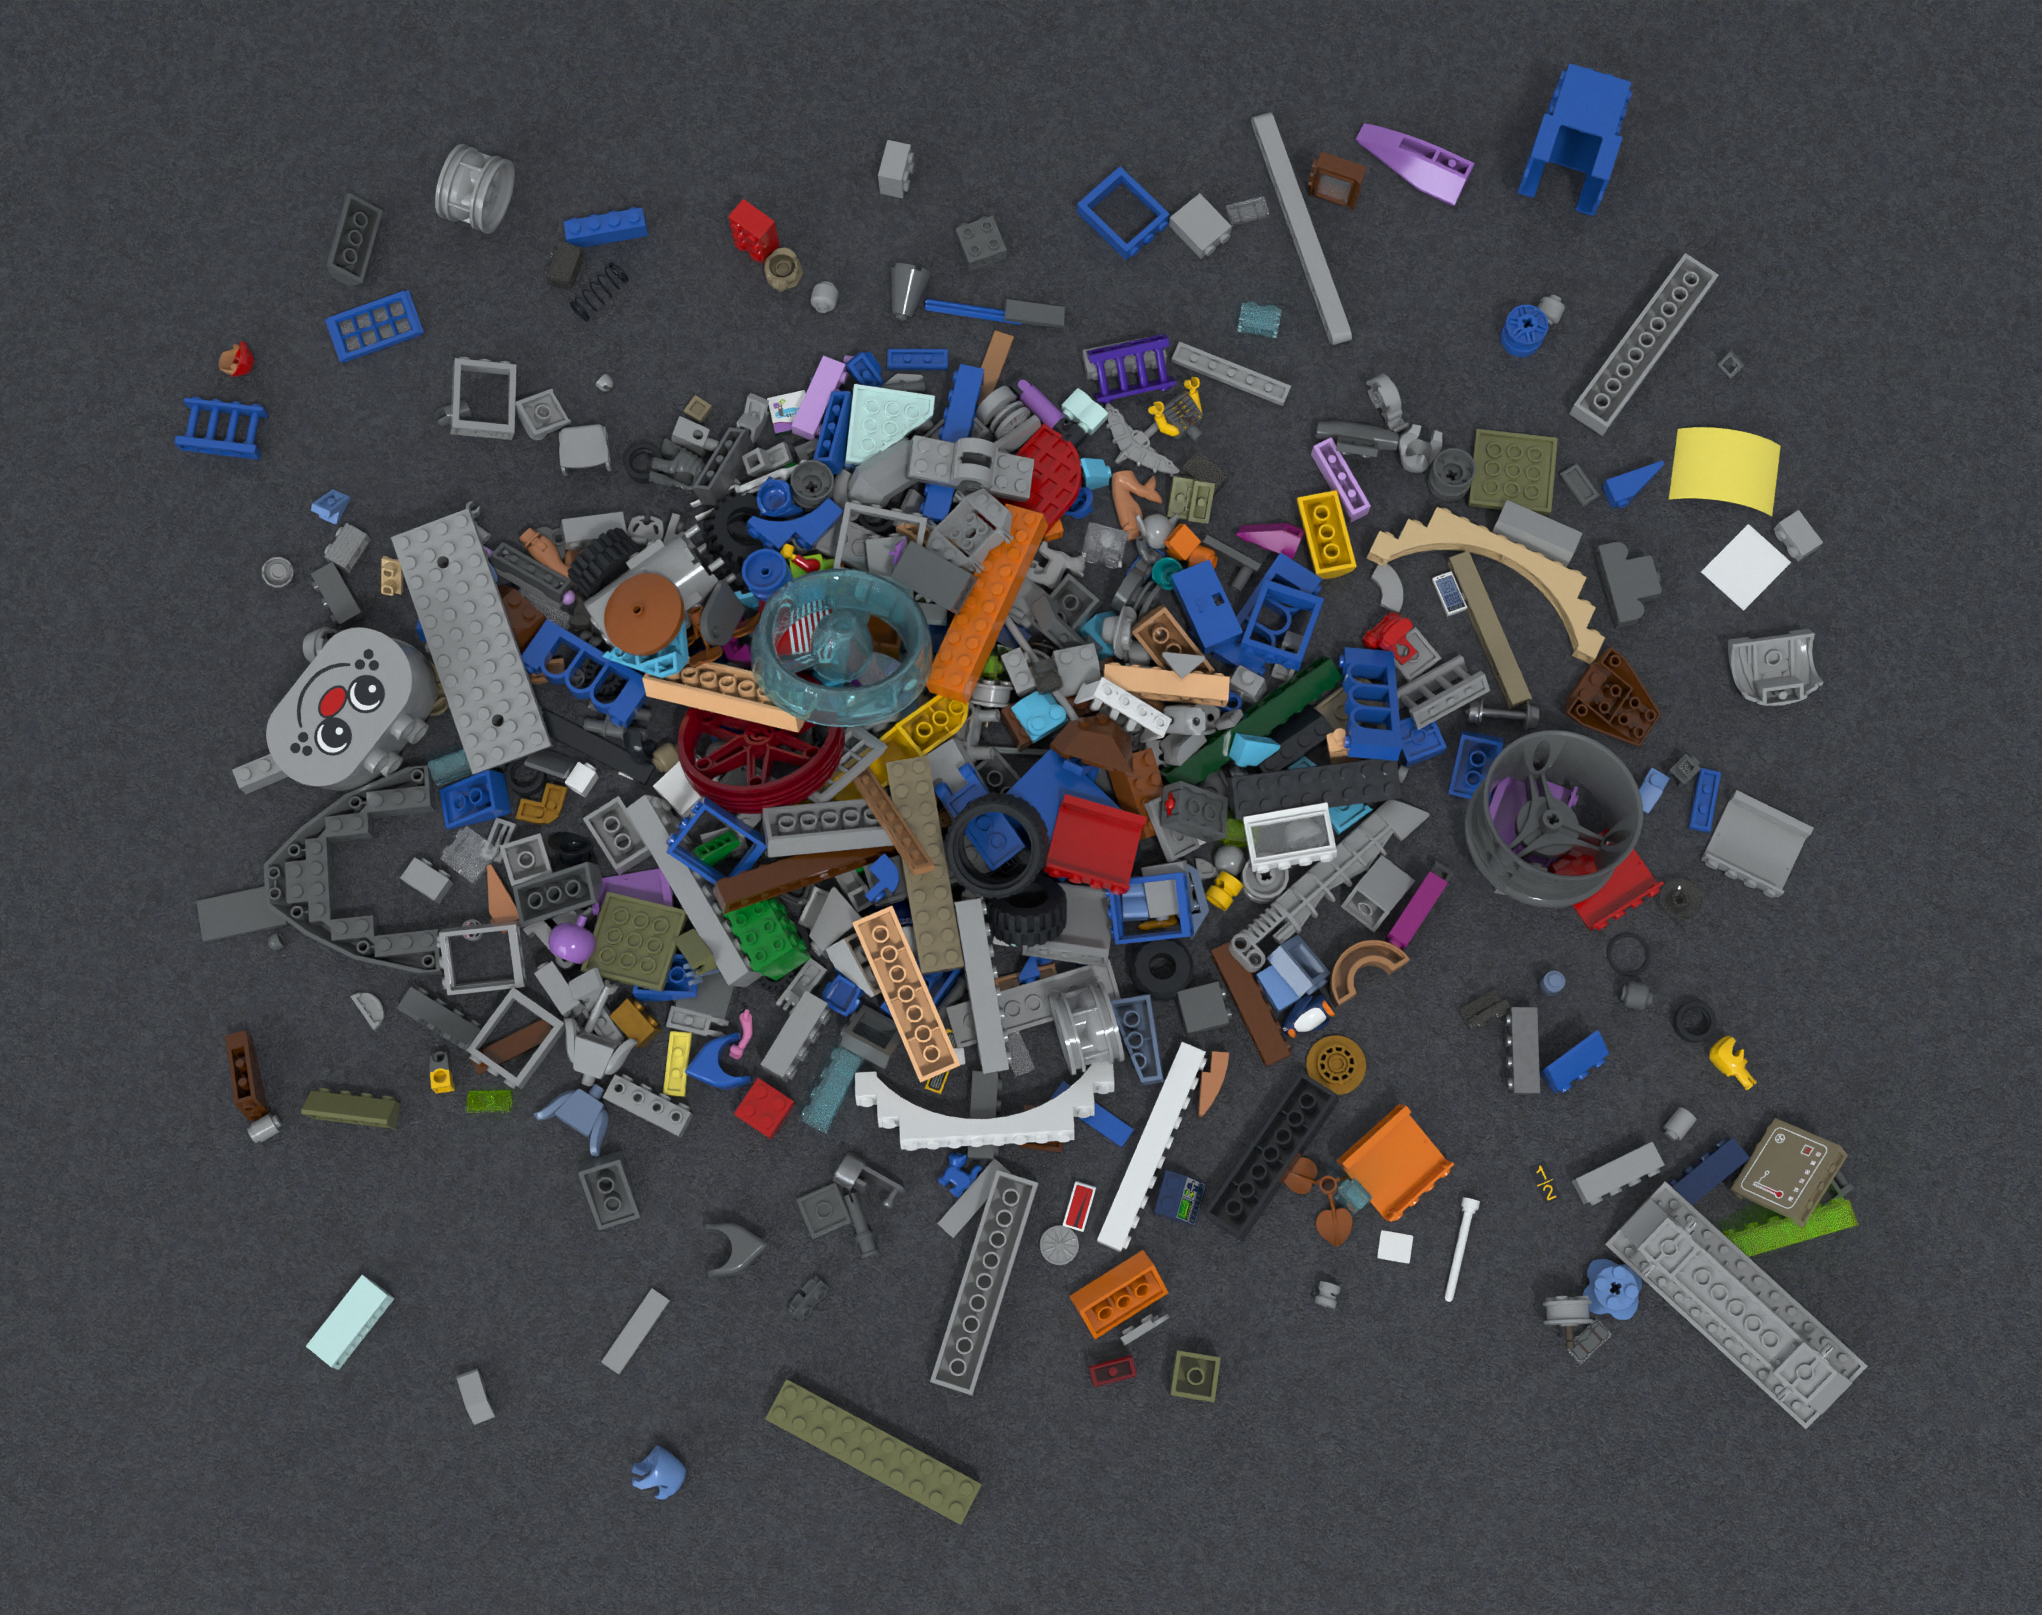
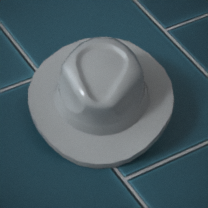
[1102,606,1137,659]

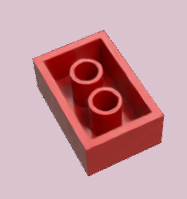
[728,199,780,265]

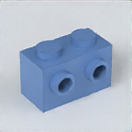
[1255,965,1301,1014]

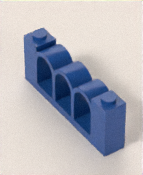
[1212,552,1322,677]
[522,619,648,728]
[1338,647,1402,761]

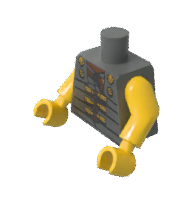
[1148,377,1203,442]

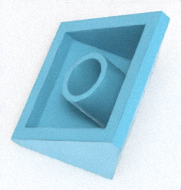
[1078,611,1116,662]

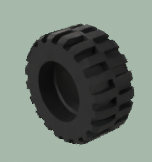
[704,493,784,574]
[985,875,1067,947]

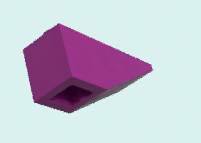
[1236,523,1305,559]

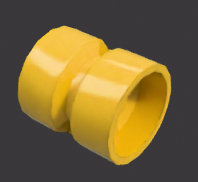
[1205,871,1243,911]

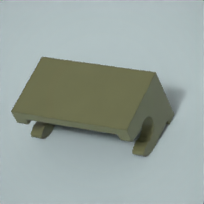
[673,929,717,975]

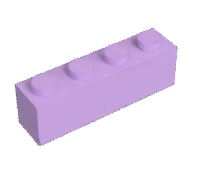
[791,356,848,440]
[1311,438,1371,523]

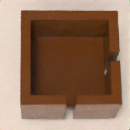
[858,612,906,665]

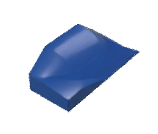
[845,351,884,387]

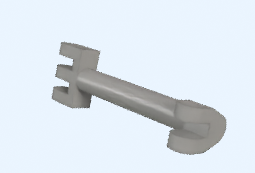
[579,979,618,1036]

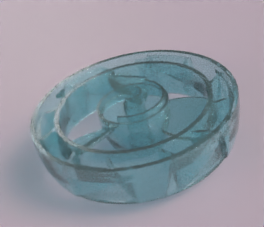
[750,568,933,727]

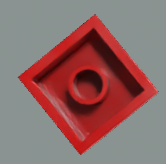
[734,1078,796,1140]

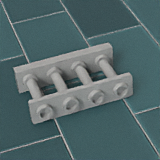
[1397,655,1490,730]

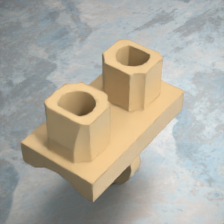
[381,556,404,596]

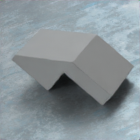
[457,1368,495,1425]

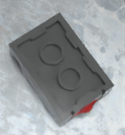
[1161,781,1228,843]

